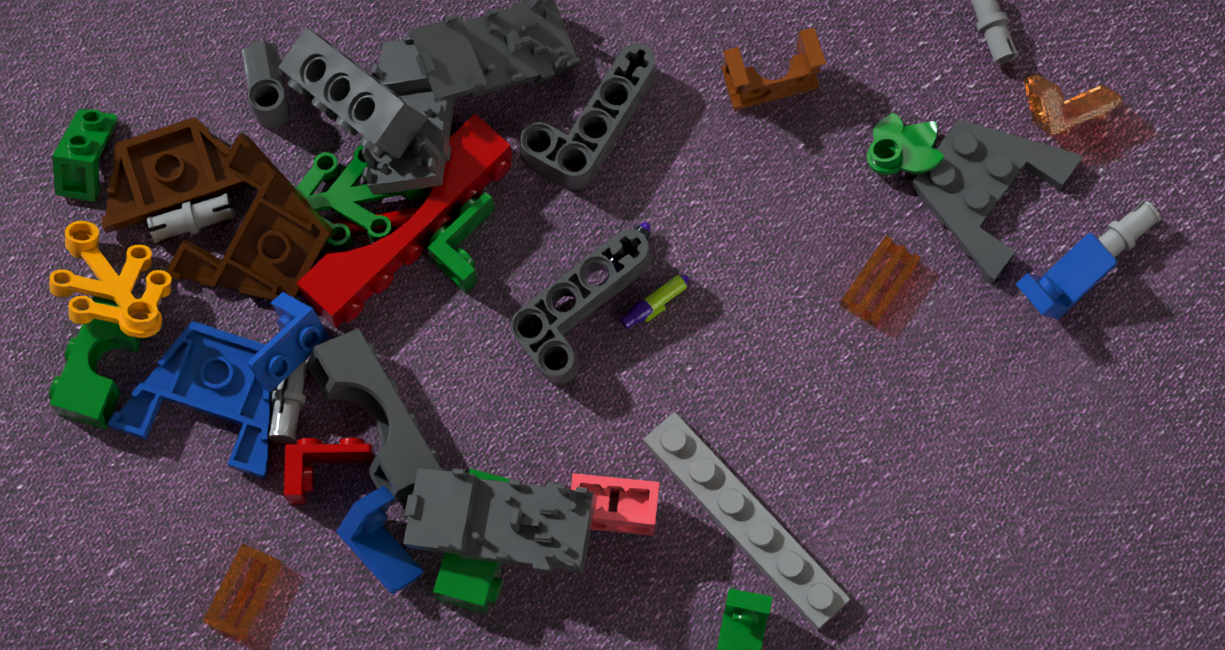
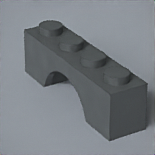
[306,328,442,506]

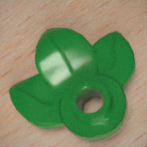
[867,113,944,175]

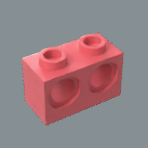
[571,473,659,536]

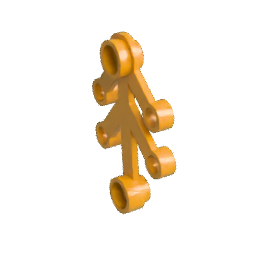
[49,221,172,338]

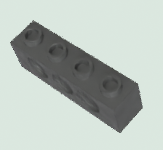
[278,27,428,159]

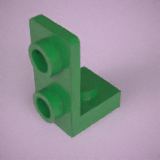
[52,109,118,202]
[427,192,494,294]
[717,588,773,650]

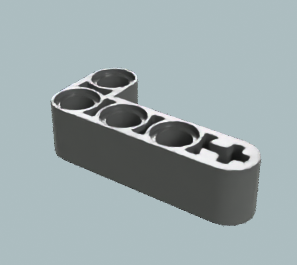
[520,43,655,191]
[511,229,652,385]

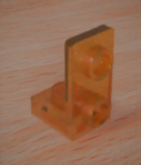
[1023,73,1123,136]

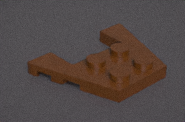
[166,133,333,300]

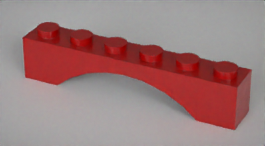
[297,113,512,329]

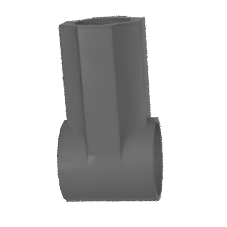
[242,40,290,129]

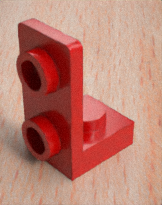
[284,438,376,505]

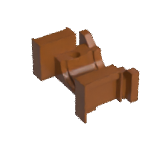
[721,27,826,111]

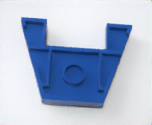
[107,321,272,480]

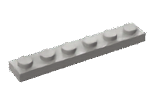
[643,412,850,631]

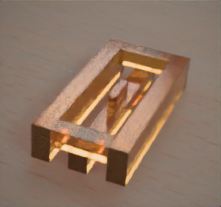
[840,235,921,328]
[203,543,283,642]

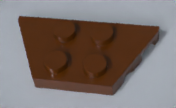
[101,117,250,234]

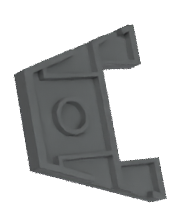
[911,119,1083,285]

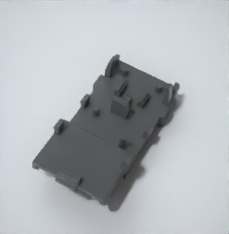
[408,0,580,103]
[362,35,455,195]
[403,468,596,574]

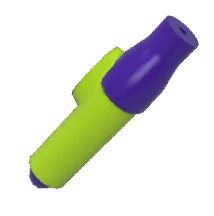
[620,275,689,330]

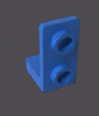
[1016,233,1118,320]
[248,292,329,392]
[336,485,423,594]

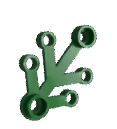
[295,145,430,252]

